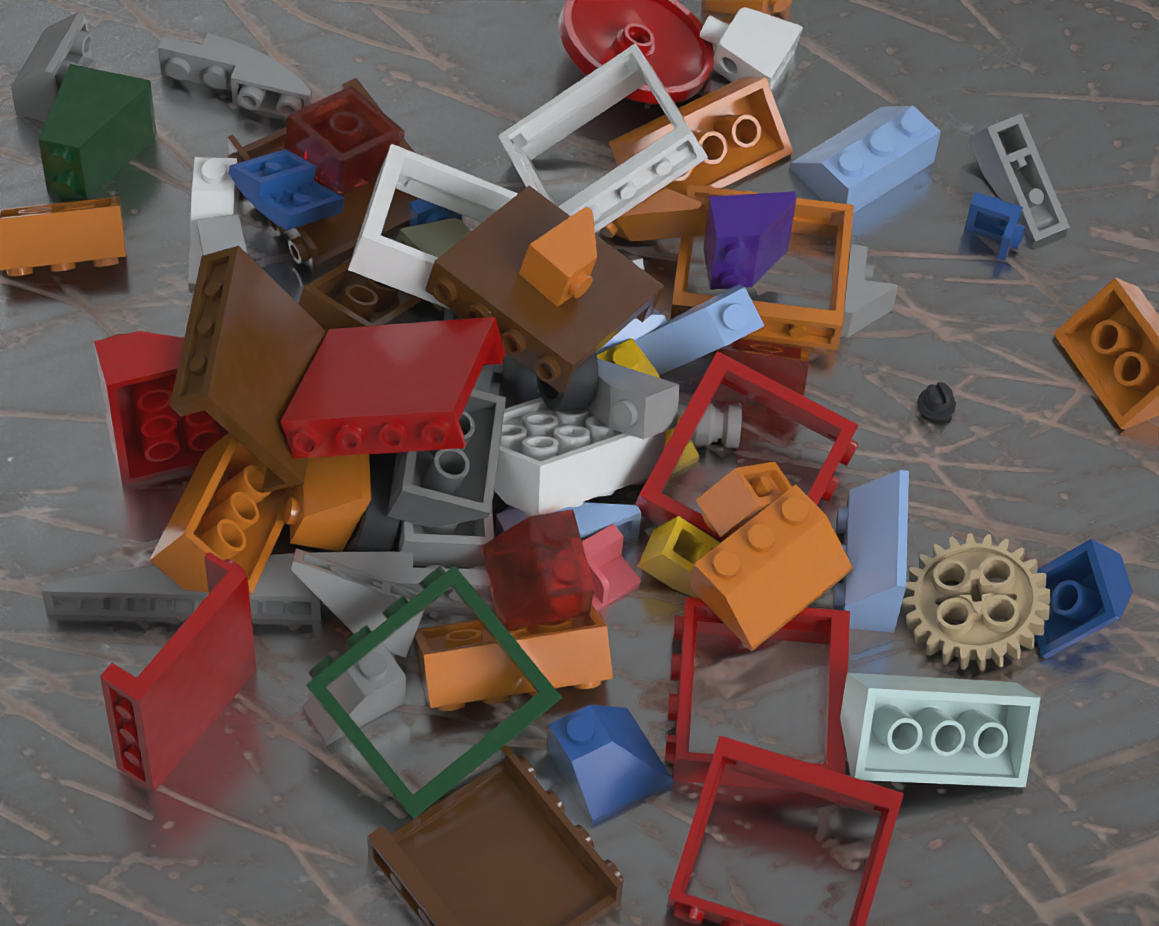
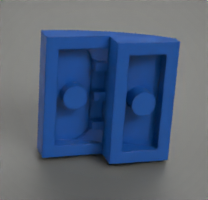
[228,149,345,230]

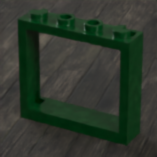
[306,565,562,820]

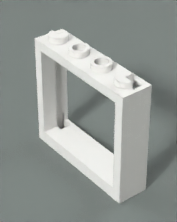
[498,43,708,232]
[348,144,518,309]

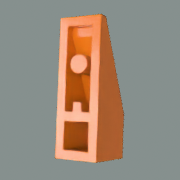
[599,167,708,242]

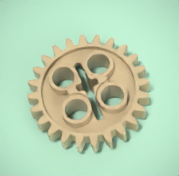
[902,533,1050,671]

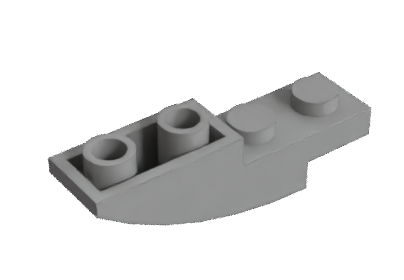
[158,33,313,120]

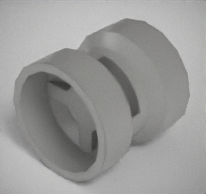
[694,403,742,449]

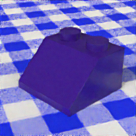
[703,191,797,290]

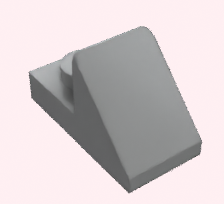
[840,244,898,338]

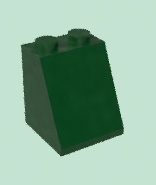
[38,64,157,200]

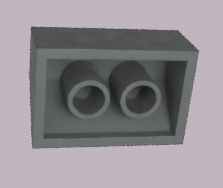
[387,389,506,528]

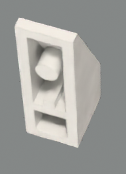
[188,157,240,289]

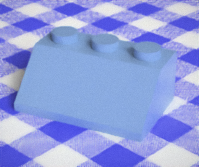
[789,106,941,217]
[833,470,909,633]

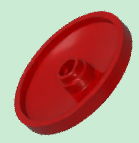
[558,0,714,104]

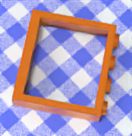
[670,184,854,350]

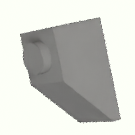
[302,643,406,746]

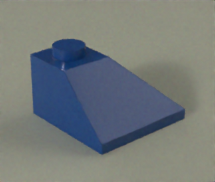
[1035,539,1133,659]
[546,705,674,825]

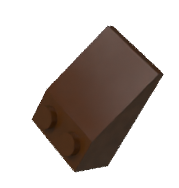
[298,259,431,332]

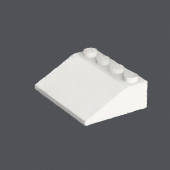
[494,398,666,519]

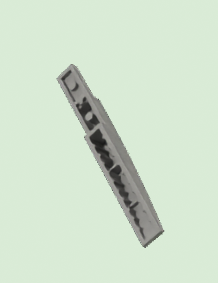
[42,552,504,620]

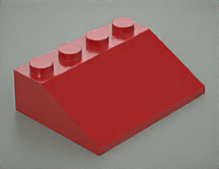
[94,331,229,486]

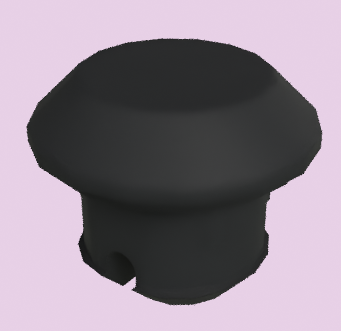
[917,382,956,420]

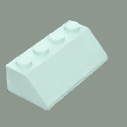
[840,673,1040,787]

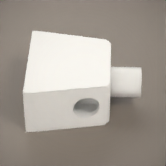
[699,7,803,90]

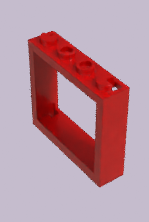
[635,351,859,543]
[664,597,850,792]
[666,735,904,926]

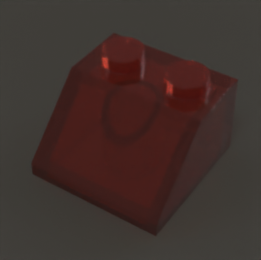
[284,86,405,196]
[715,338,810,417]
[481,509,594,629]

